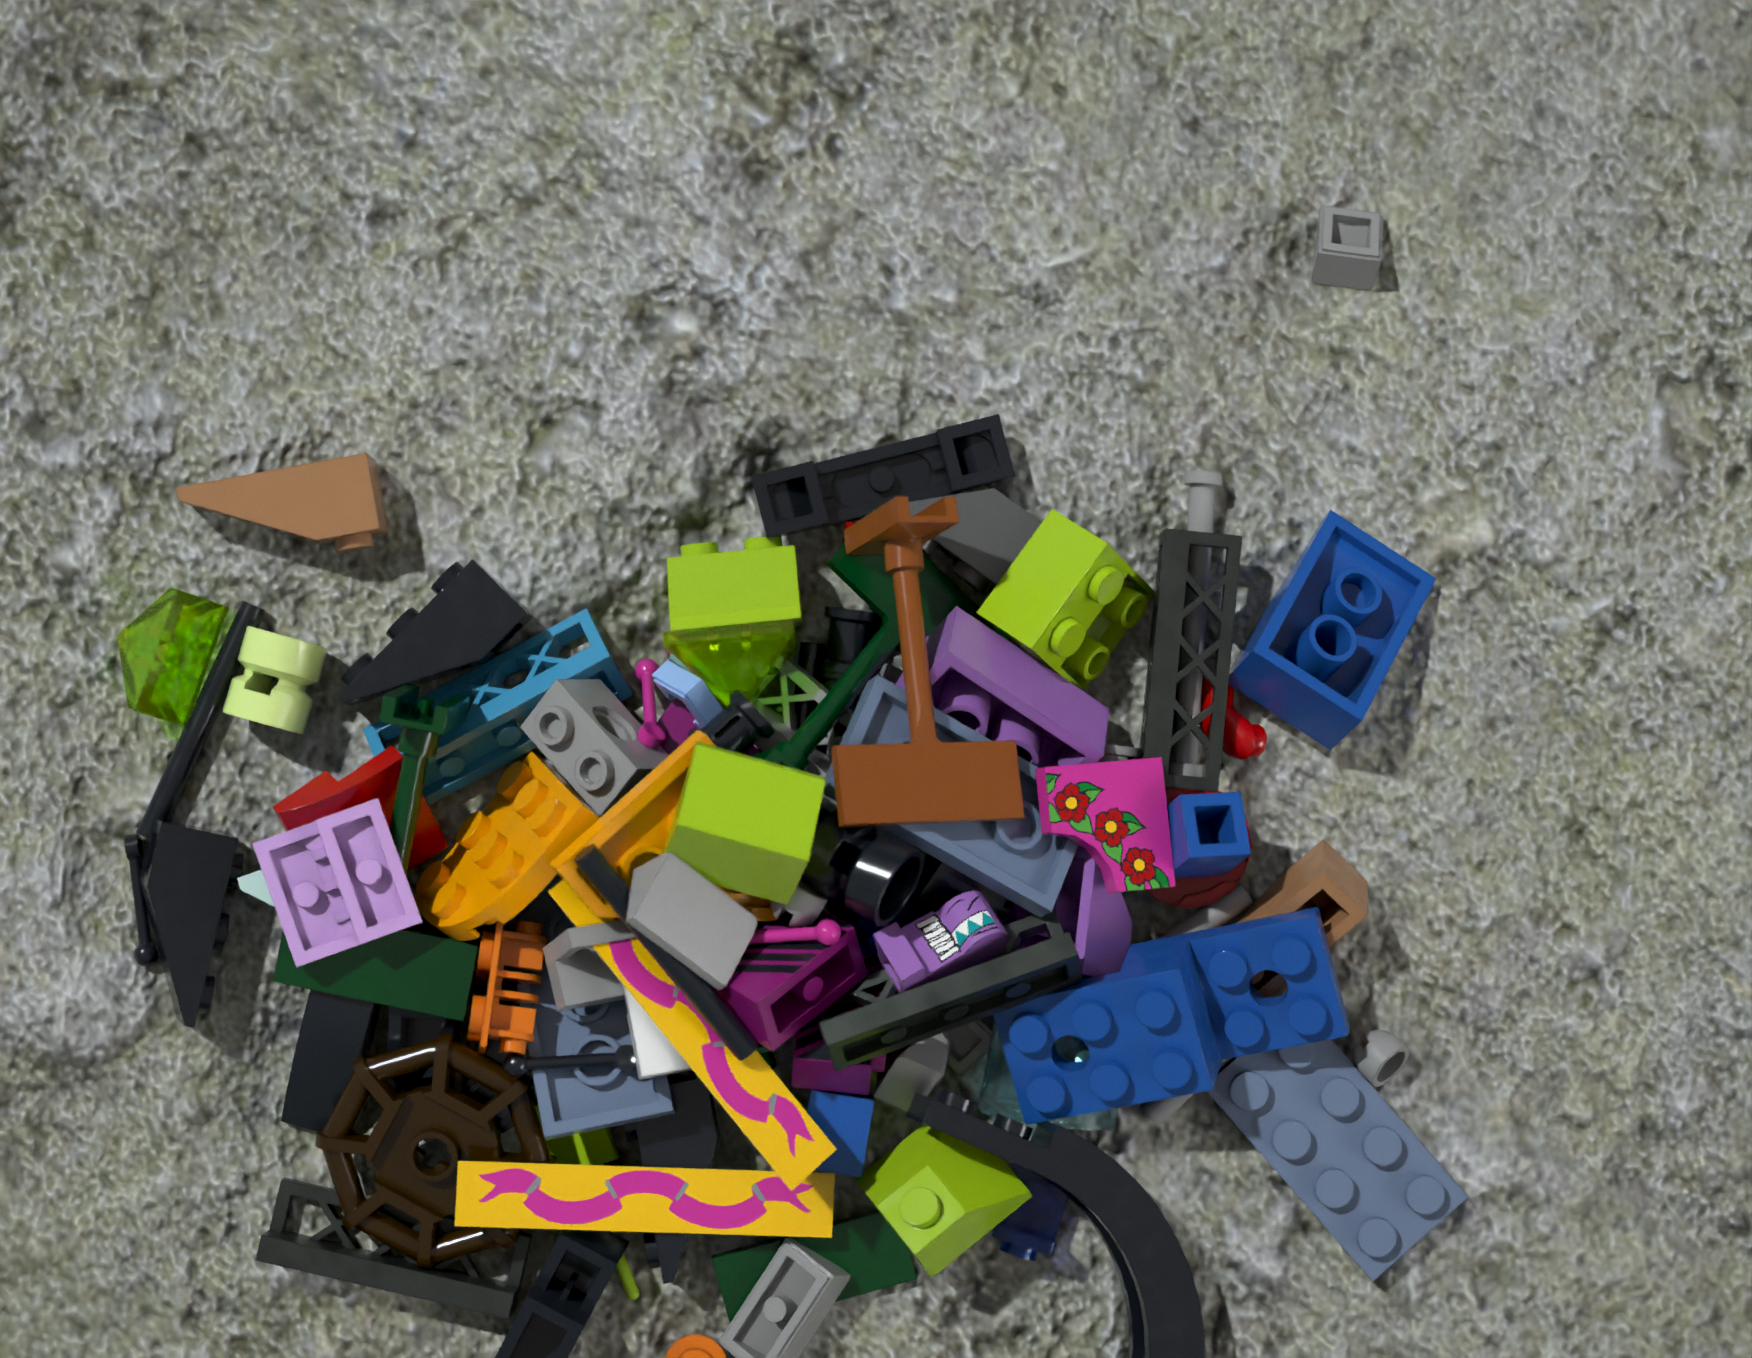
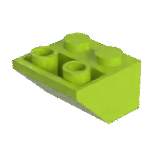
[976,509,1155,691]

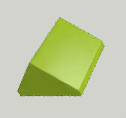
[663,741,826,905]

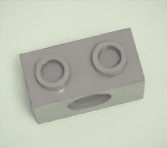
[520,679,669,817]

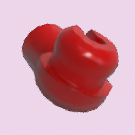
[1201,676,1267,760]

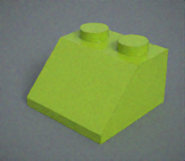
[667,536,804,638]

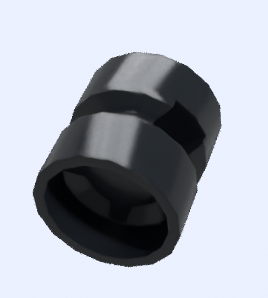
[800,809,924,926]

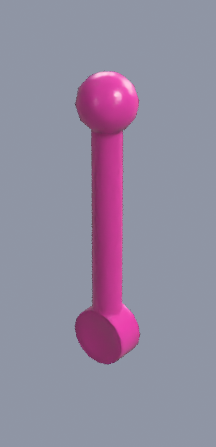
[635,659,666,749]
[748,919,841,945]

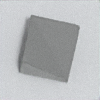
[873,1031,952,1112]

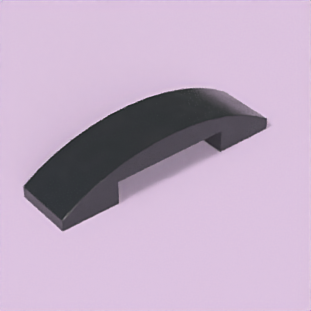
[751,414,1015,539]

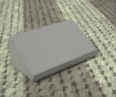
[626,852,758,990]
[718,1237,851,1358]

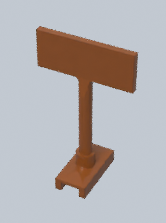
[831,496,1025,827]

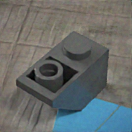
[909,488,1042,593]

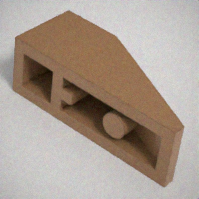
[176,453,389,553]
[1238,839,1368,997]

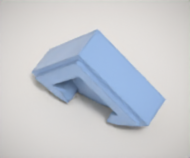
[652,660,723,729]

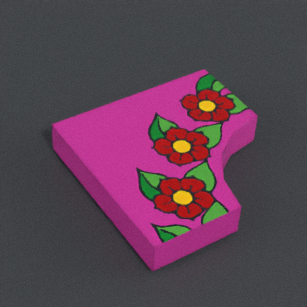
[1035,757,1176,893]

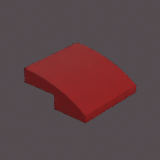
[272,745,448,871]

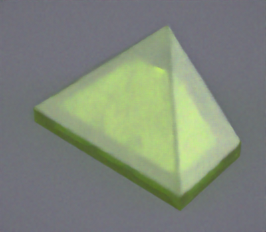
[117,587,229,726]
[663,619,798,707]

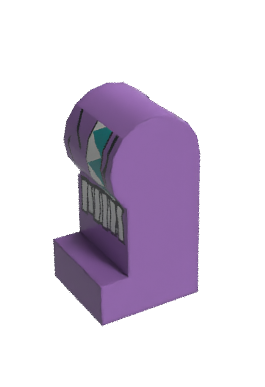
[873,890,1009,994]

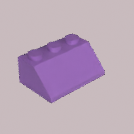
[895,606,1110,768]

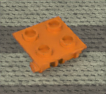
[467,920,547,1056]

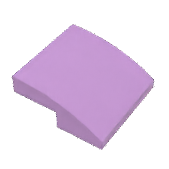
[252,798,422,967]

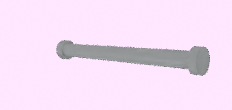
[1168,470,1223,778]

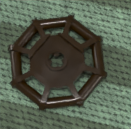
[315,1032,557,1270]

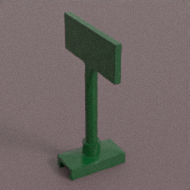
[751,507,1006,771]
[273,684,480,1021]
[711,1043,917,1323]

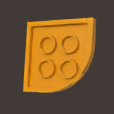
[413,751,600,941]

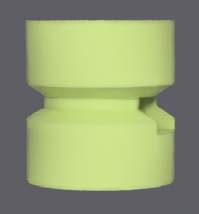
[223,626,328,734]

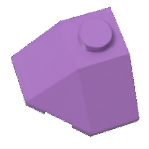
[1000,845,1133,979]

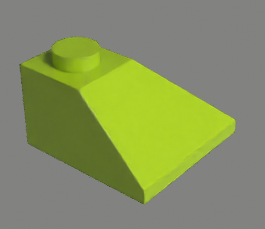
[854,1124,1033,1278]

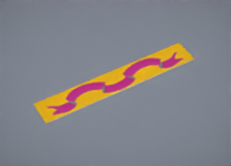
[548,880,837,1191]
[455,1161,835,1238]

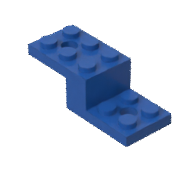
[993,907,1350,1125]

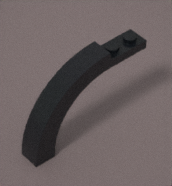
[906,1088,1206,1358]

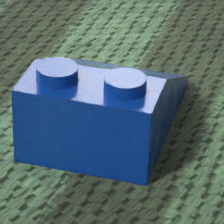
[1228,510,1436,750]

